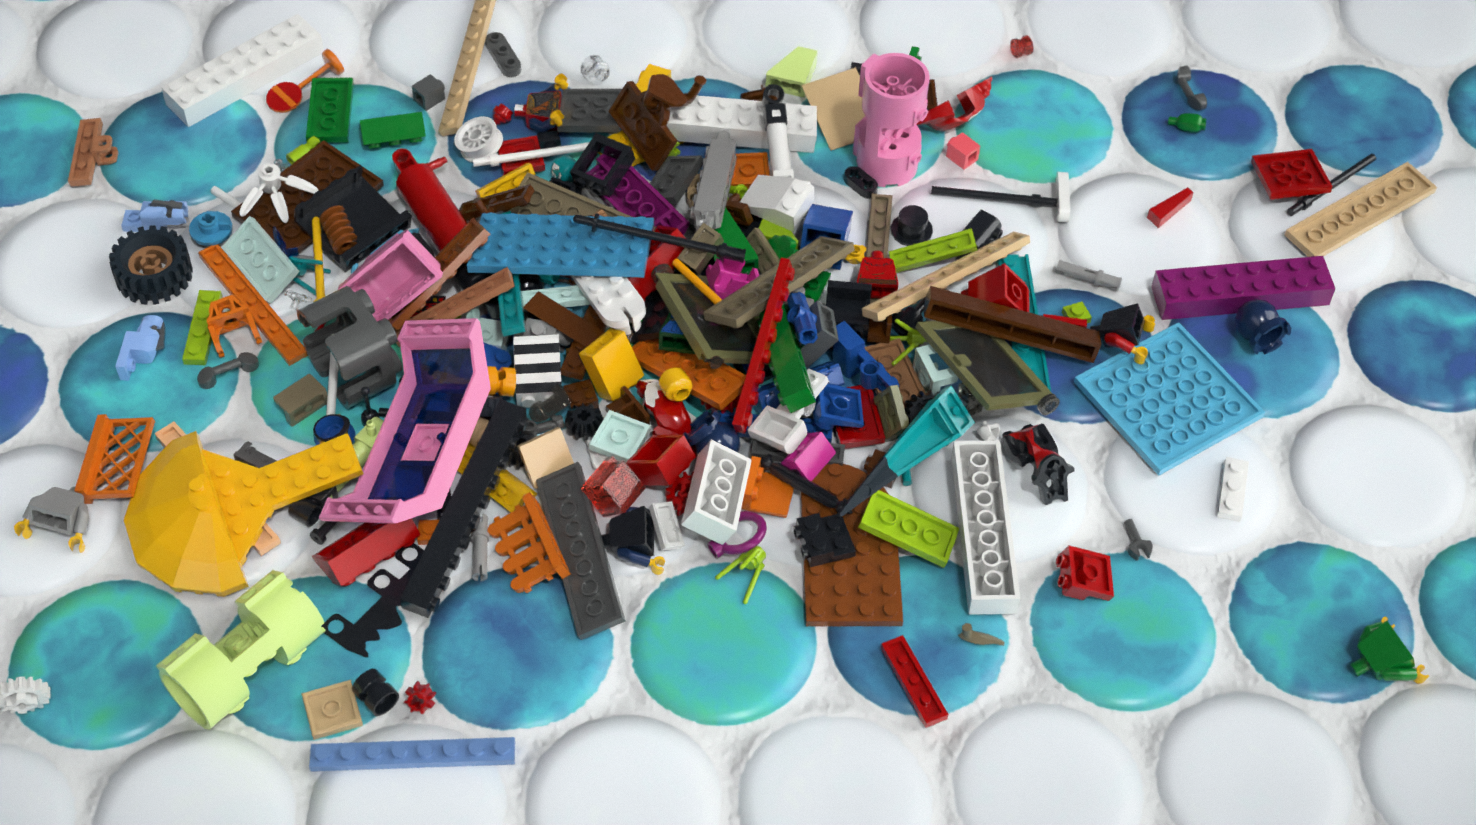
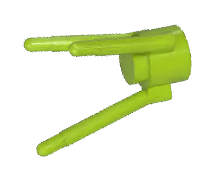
[715,546,766,604]

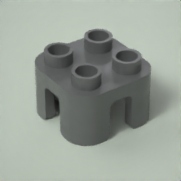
[297,286,403,409]

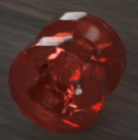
[1010,35,1034,58]

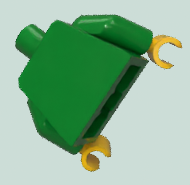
[1350,617,1429,684]

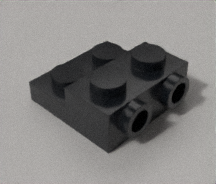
[793,513,856,567]

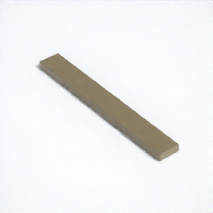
[866,194,893,304]

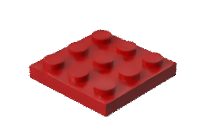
[1251,149,1332,200]

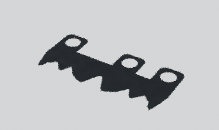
[321,543,424,657]

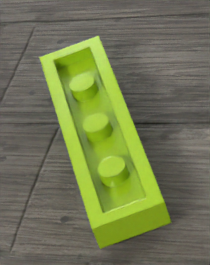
[888,228,978,273]
[182,290,223,366]

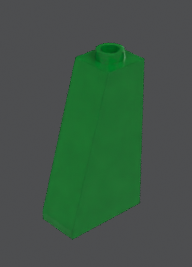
[711,208,759,275]

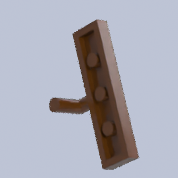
[459,184,535,221]
[561,305,606,380]

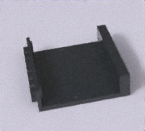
[294,165,412,272]

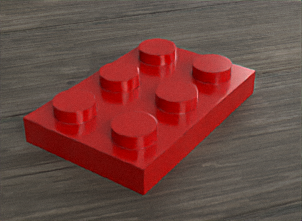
[834,385,885,449]

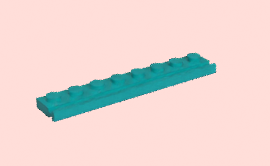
[996,254,1051,394]

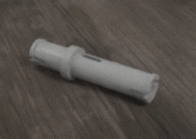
[1056,260,1122,291]
[471,514,490,581]

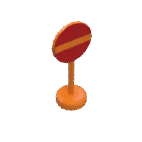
[266,49,345,113]

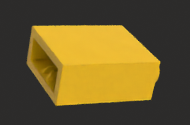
[579,328,644,401]

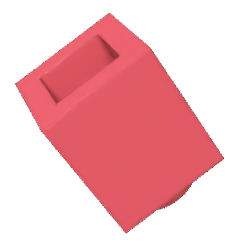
[946,132,980,170]

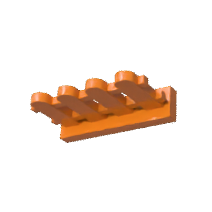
[488,492,571,593]

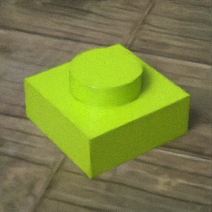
[1062,301,1092,324]

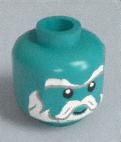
[551,155,577,182]

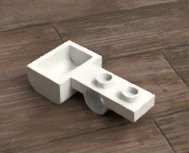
[748,369,829,454]

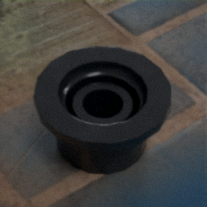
[891,205,933,246]

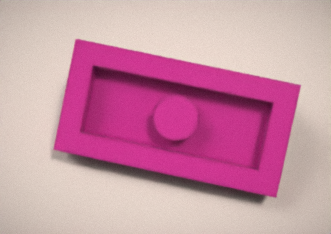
[781,432,836,481]

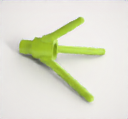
[890,319,927,366]

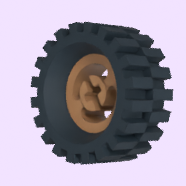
[109,225,193,305]

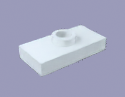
[648,501,685,551]

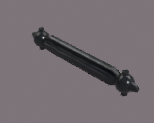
[757,454,853,515]

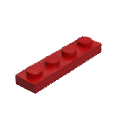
[880,635,949,728]

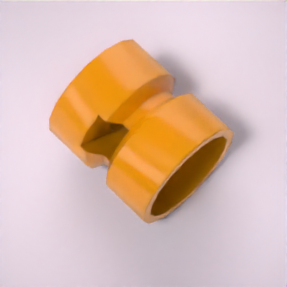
[487,366,516,397]

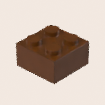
[563,379,599,410]

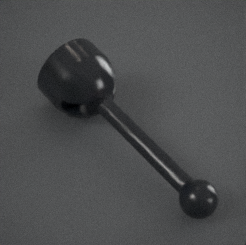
[360,387,380,427]

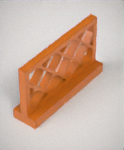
[74,414,155,504]

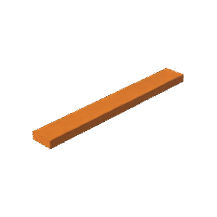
[198,244,308,366]

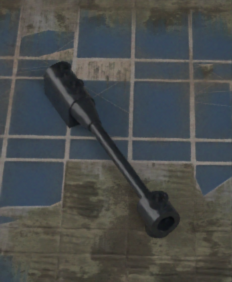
[892,209,1003,336]

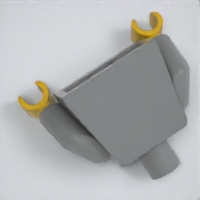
[14,487,89,553]

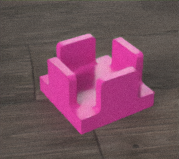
[705,258,759,300]

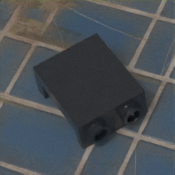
[826,280,872,339]

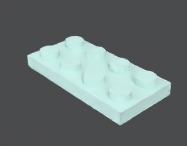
[222,216,300,303]

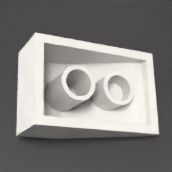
[740,175,814,232]

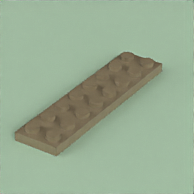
[703,236,855,328]

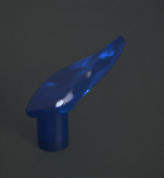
[273,226,299,257]

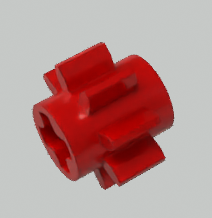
[404,681,437,714]

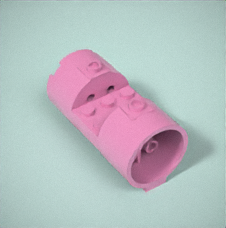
[853,53,930,187]

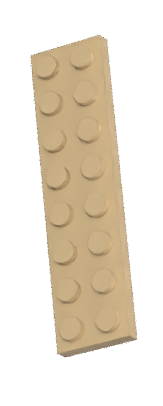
[1285,162,1437,257]

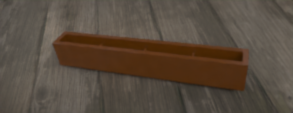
[924,286,1101,363]

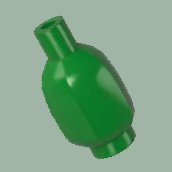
[1168,113,1206,133]

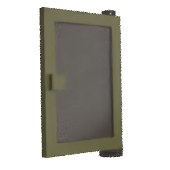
[651,264,772,369]
[915,321,1060,415]

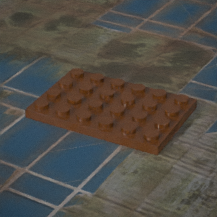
[231,140,384,256]

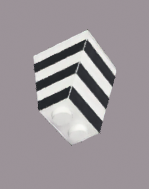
[513,334,563,408]

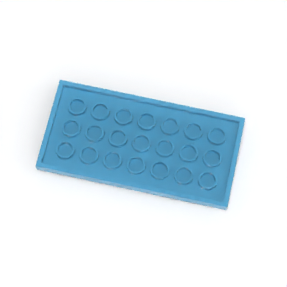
[467,213,654,278]

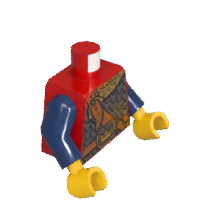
[514,73,568,134]

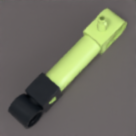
[288,417,384,527]

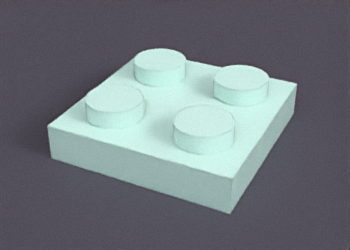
[589,410,651,463]

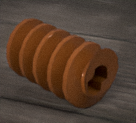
[320,205,357,255]

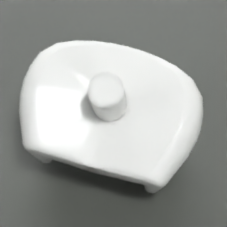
[977,421,1001,441]

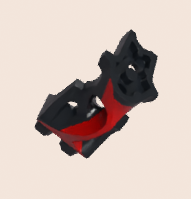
[1002,423,1075,505]

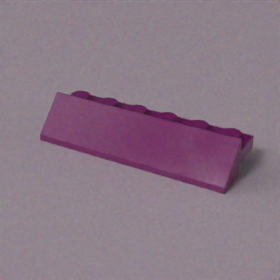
[586,154,690,235]

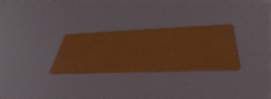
[523,291,605,347]

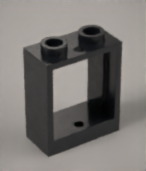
[570,133,635,198]

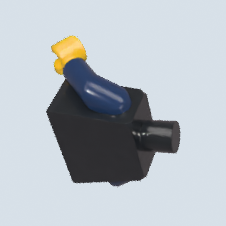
[601,506,665,575]

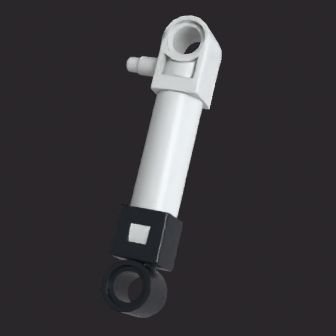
[762,84,811,185]

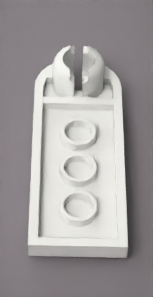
[570,275,646,335]

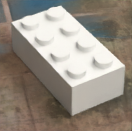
[681,440,752,545]

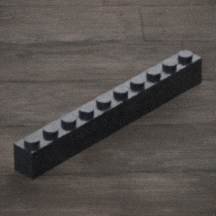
[400,399,529,618]

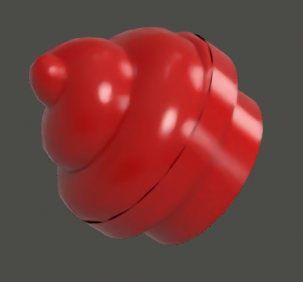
[493,103,513,125]

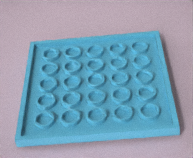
[1074,322,1265,476]

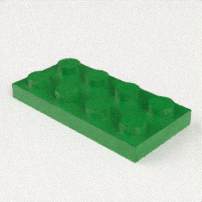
[306,78,354,143]

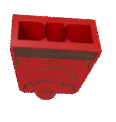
[857,251,898,298]

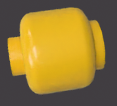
[659,367,692,401]

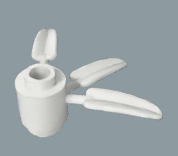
[239,163,318,223]

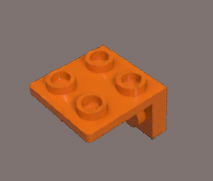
[741,456,794,518]

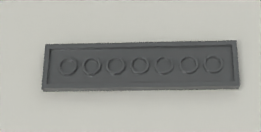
[536,462,625,640]

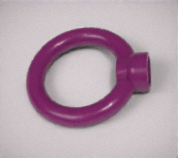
[707,511,767,559]

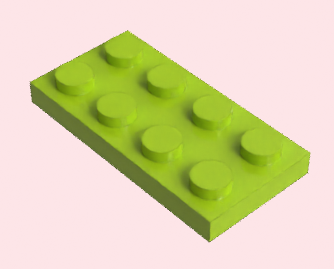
[858,490,960,568]

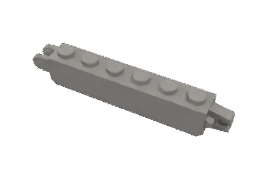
[690,131,737,232]

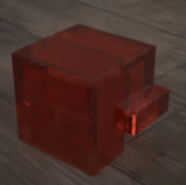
[581,456,646,517]

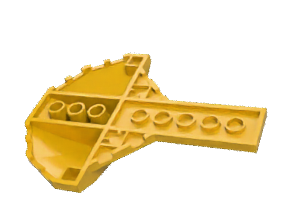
[124,431,364,597]

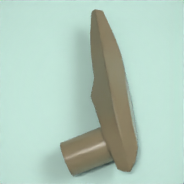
[958,623,1005,646]

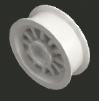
[454,116,503,162]

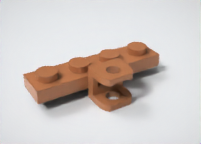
[68,118,119,187]

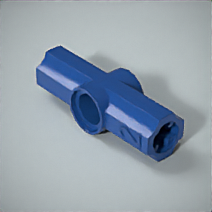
[787,292,818,345]

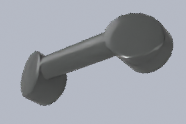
[1176,65,1207,110]
[197,352,259,389]

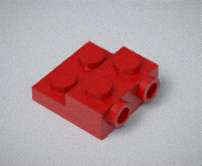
[1056,545,1114,601]

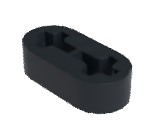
[844,166,878,199]

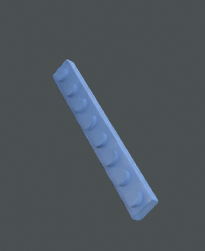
[309,737,515,772]

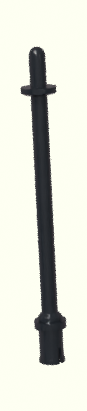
[573,213,746,263]

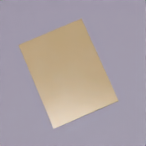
[801,68,865,150]

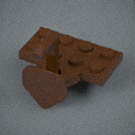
[608,74,706,171]

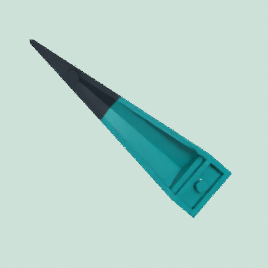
[836,386,975,517]

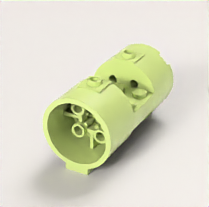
[156,570,326,730]

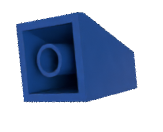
[800,204,853,270]

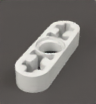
[1055,172,1070,222]

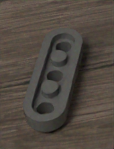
[485,32,521,77]

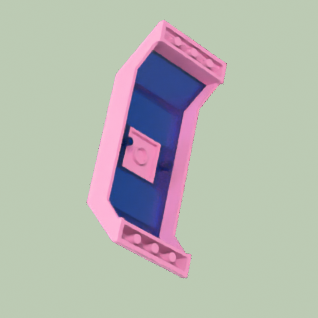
[319,318,491,523]

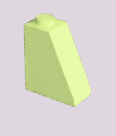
[766,46,818,97]

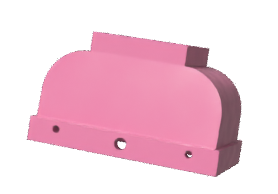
[338,230,443,321]

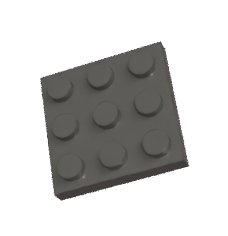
[557,89,622,133]

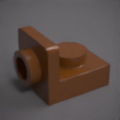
[726,193,753,226]

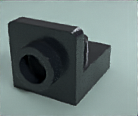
[537,130,561,149]

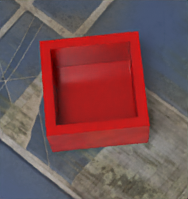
[625,435,696,486]

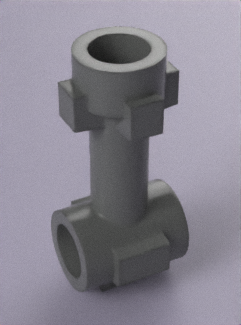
[521,415,565,438]

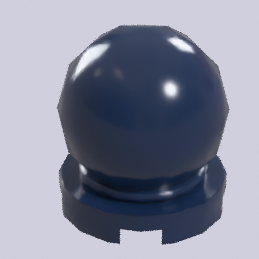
[1235,299,1292,355]
[682,407,740,455]

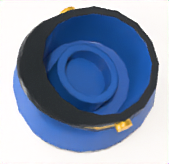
[313,414,355,445]

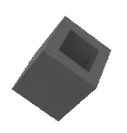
[412,74,445,111]

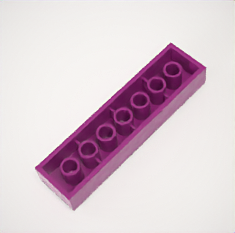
[1151,256,1336,320]

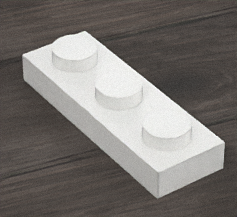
[1217,457,1249,522]

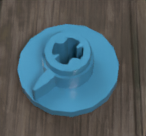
[189,211,233,246]

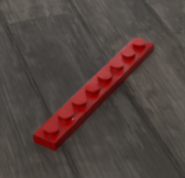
[732,258,795,434]

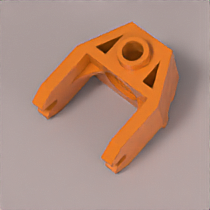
[207,295,262,358]

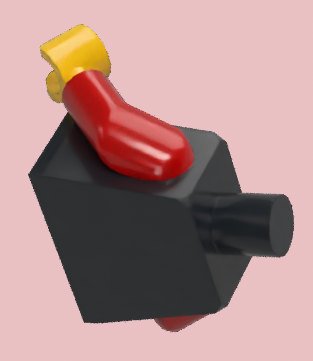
[1090,303,1155,364]

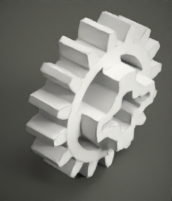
[0,677,51,714]

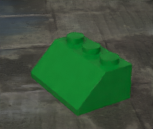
[360,112,426,149]

